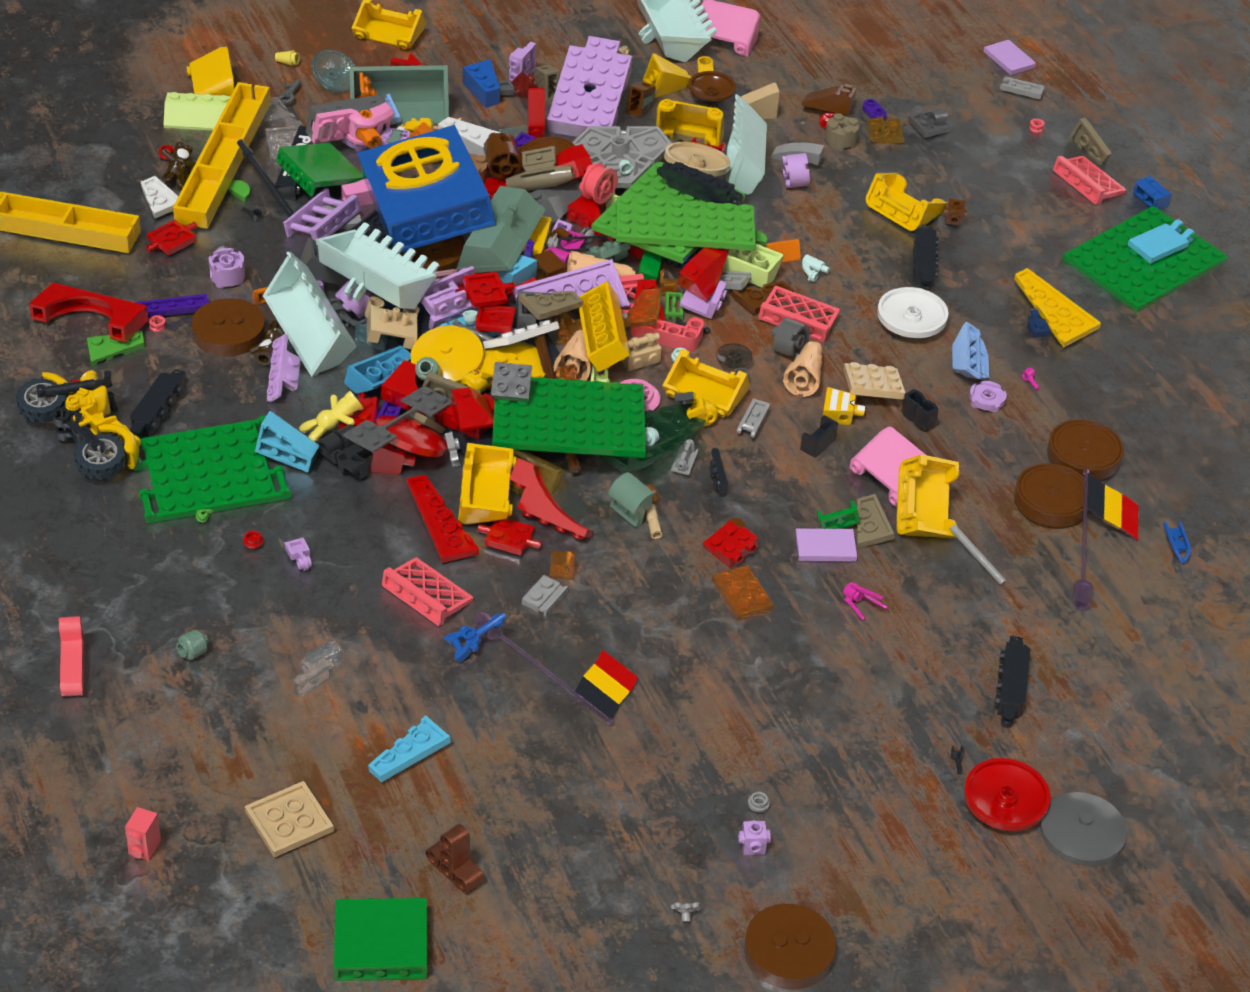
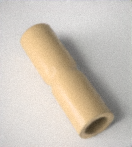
[645,504,663,539]

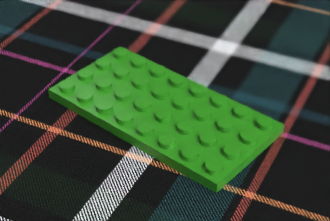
[616,196,756,251]

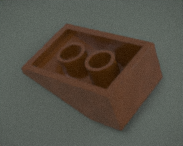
[802,84,857,115]

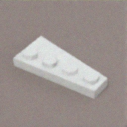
[483,320,559,349]

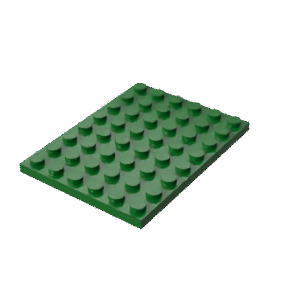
[1062,206,1229,313]
[492,377,646,458]

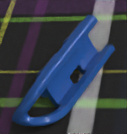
[1163,521,1191,565]

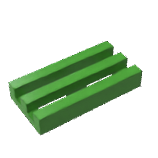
[665,292,683,320]

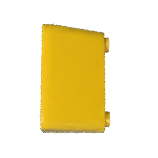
[352,0,426,50]
[186,47,234,96]
[656,99,724,147]
[866,173,948,231]
[662,349,750,418]
[458,443,516,525]
[897,454,959,538]

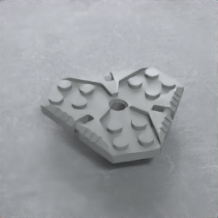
[572,126,671,188]

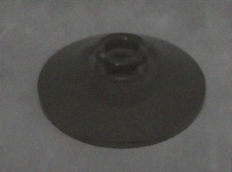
[717,343,753,369]

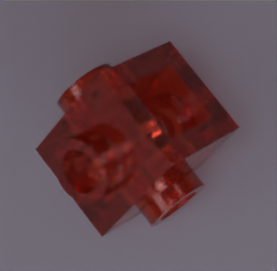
[511,71,539,99]

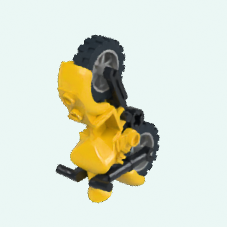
[16,370,141,480]

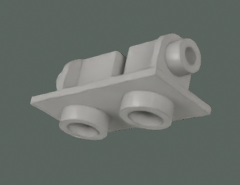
[671,439,699,475]

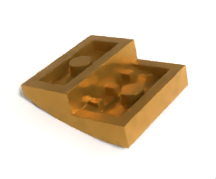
[867,116,904,144]

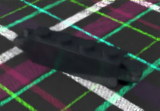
[656,161,743,206]
[913,225,939,291]
[130,369,186,439]
[994,636,1030,728]

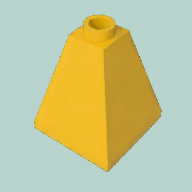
[643,53,691,98]

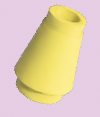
[275,50,300,66]

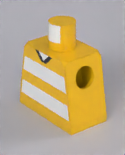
[823,387,865,425]

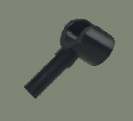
[242,207,262,222]
[950,746,964,775]

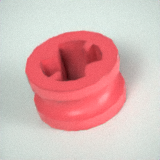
[1030,119,1045,133]
[149,315,166,332]

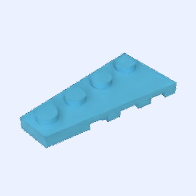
[368,715,451,782]

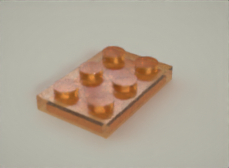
[712,565,774,621]

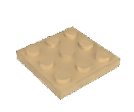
[843,362,905,399]
[245,781,334,858]

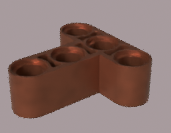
[425,824,485,893]

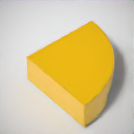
[687,396,706,419]

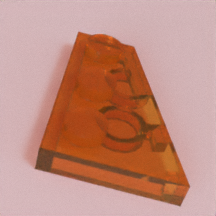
[623,288,662,328]

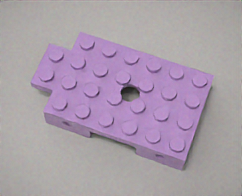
[547,36,632,137]

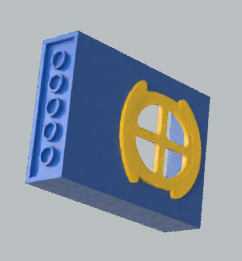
[357,125,496,252]

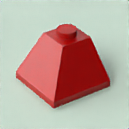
[451,387,494,432]

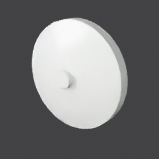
[877,287,948,338]

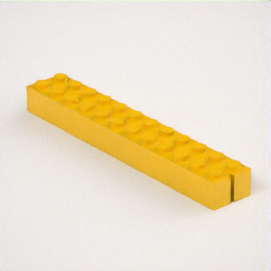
[173,82,271,229]
[0,192,141,253]

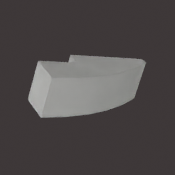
[771,143,825,165]

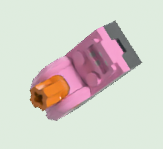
[306,95,395,149]

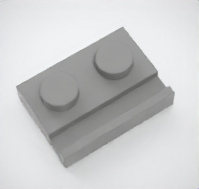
[718,271,752,291]
[522,575,568,616]

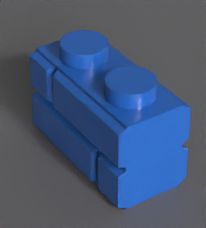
[1133,176,1172,210]

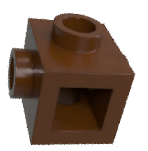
[943,198,968,226]

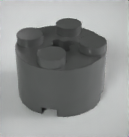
[772,317,810,358]

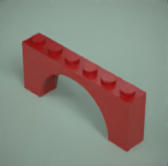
[567,195,650,259]
[29,283,148,342]
[381,360,495,440]

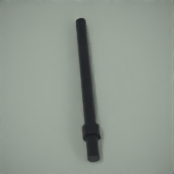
[237,139,294,217]

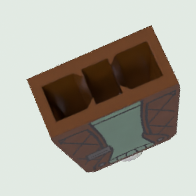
[626,81,656,118]

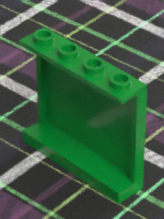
[276,143,364,197]
[334,897,427,981]

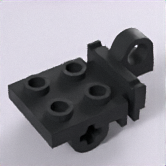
[315,424,373,480]

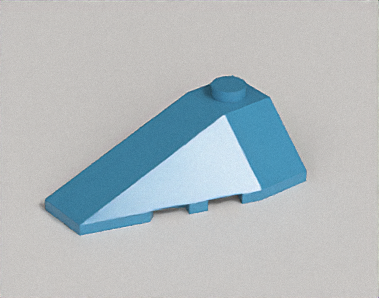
[344,346,411,394]

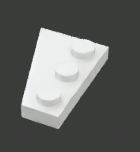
[141,176,178,218]

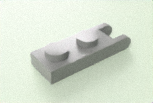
[1000,77,1045,99]
[737,398,771,438]

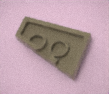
[518,291,583,320]
[857,494,895,549]

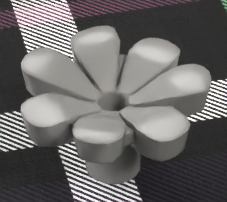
[671,902,700,922]

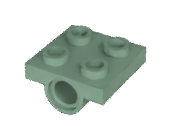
[584,240,631,263]

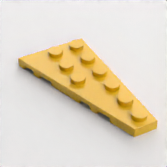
[1014,268,1101,348]

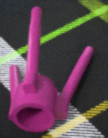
[843,582,888,620]

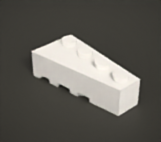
[438,117,501,156]

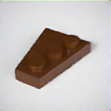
[731,281,794,314]

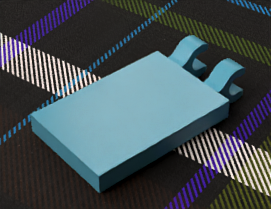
[1128,219,1195,263]

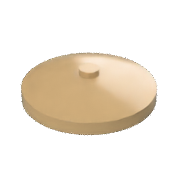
[664,142,730,177]

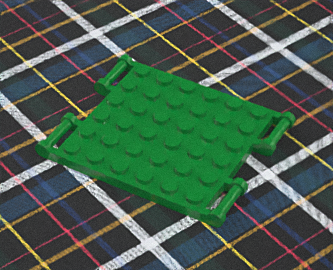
[133,415,292,523]

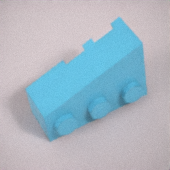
[495,255,537,286]
[255,411,319,472]

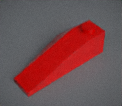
[528,144,593,194]
[677,247,729,302]

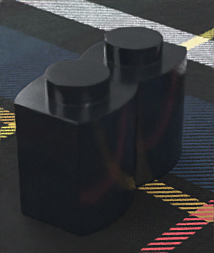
[901,389,939,431]

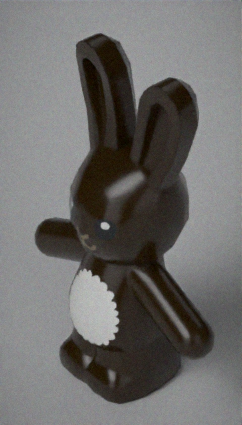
[161,141,196,190]
[249,320,289,366]

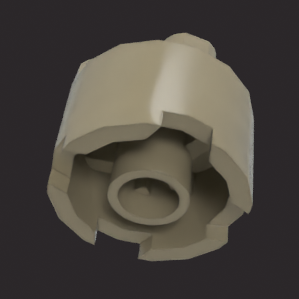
[825,113,859,151]

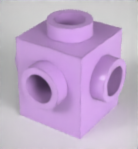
[738,820,770,855]

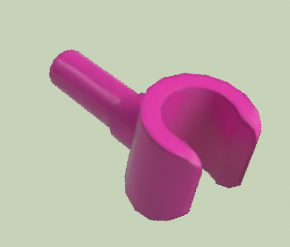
[1022,367,1040,391]

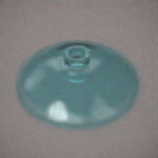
[312,49,356,92]

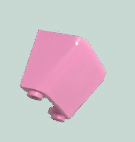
[698,0,760,57]
[849,427,927,508]

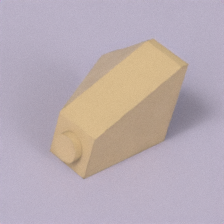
[734,83,779,119]

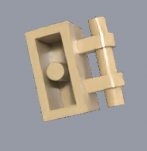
[621,333,662,371]

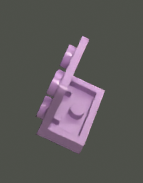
[680,280,727,319]

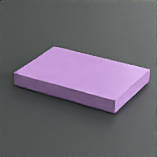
[983,40,1036,75]
[795,528,857,561]

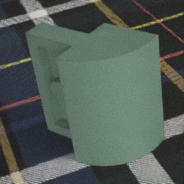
[608,472,654,527]

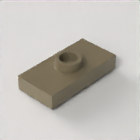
[410,412,445,434]

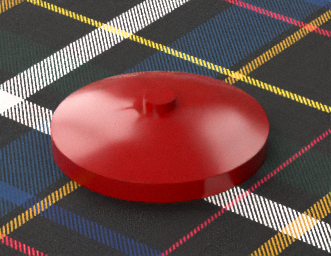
[375,415,448,457]
[964,758,1051,831]

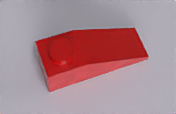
[527,88,545,139]

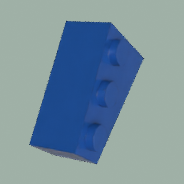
[462,59,500,108]

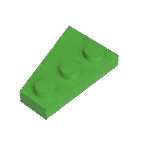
[87,331,145,367]

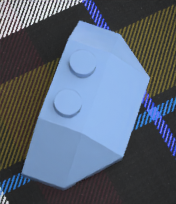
[952,321,989,380]

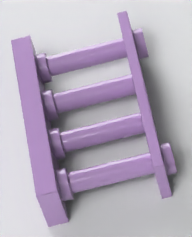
[283,188,361,241]
[420,266,479,330]

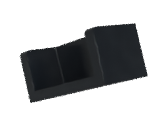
[800,415,839,458]

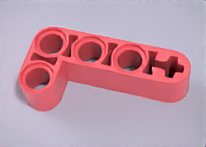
[631,315,704,352]
[59,616,84,697]

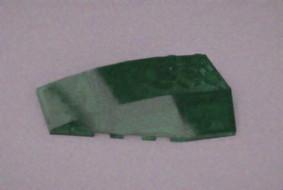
[598,403,706,474]

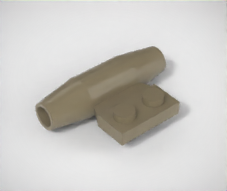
[506,146,575,191]

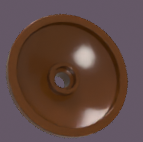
[688,71,736,102]

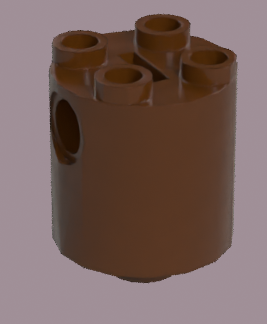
[483,132,522,179]

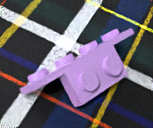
[267,334,301,403]

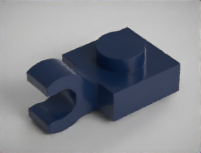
[1027,308,1051,338]

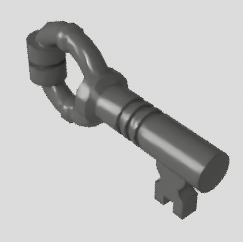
[277,79,301,106]
[452,320,493,342]

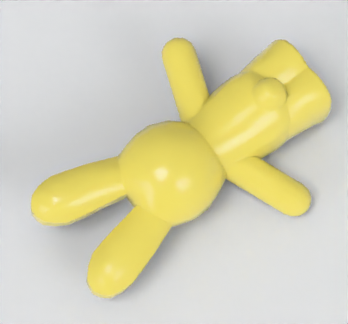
[299,391,364,442]

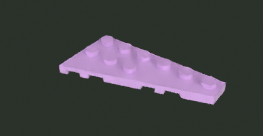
[512,259,630,308]

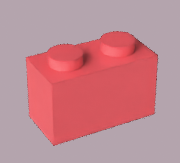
[125,807,161,861]

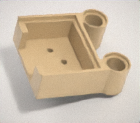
[365,296,419,350]

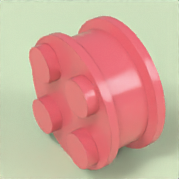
[579,163,618,204]

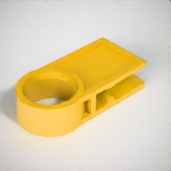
[697,56,714,73]

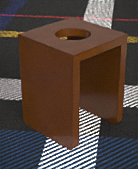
[532,250,567,281]

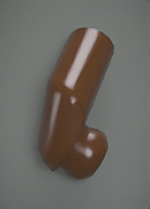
[550,227,573,241]

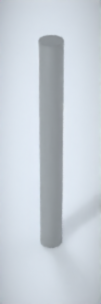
[950,525,1007,586]

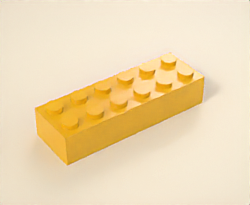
[579,280,630,372]

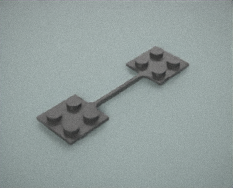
[343,386,451,453]

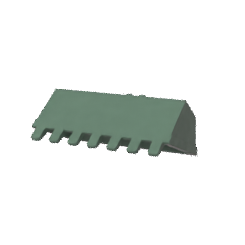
[349,65,449,127]
[457,186,546,273]

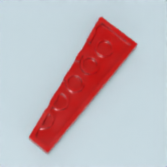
[407,475,479,563]

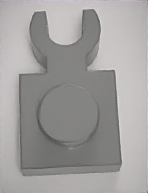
[445,432,461,468]

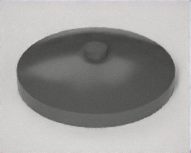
[1040,792,1127,866]

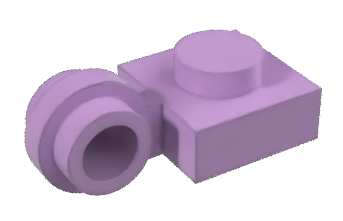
[285,538,312,571]

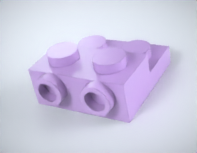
[509,41,536,85]

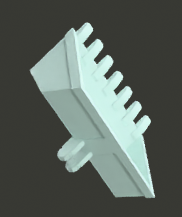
[637,0,717,63]
[724,94,767,194]
[316,223,439,309]
[263,251,357,377]

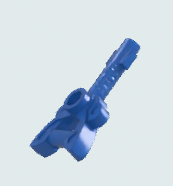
[444,612,507,662]

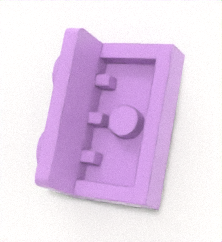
[424,285,466,316]

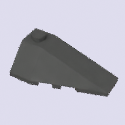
[530,179,582,226]
[300,238,368,290]

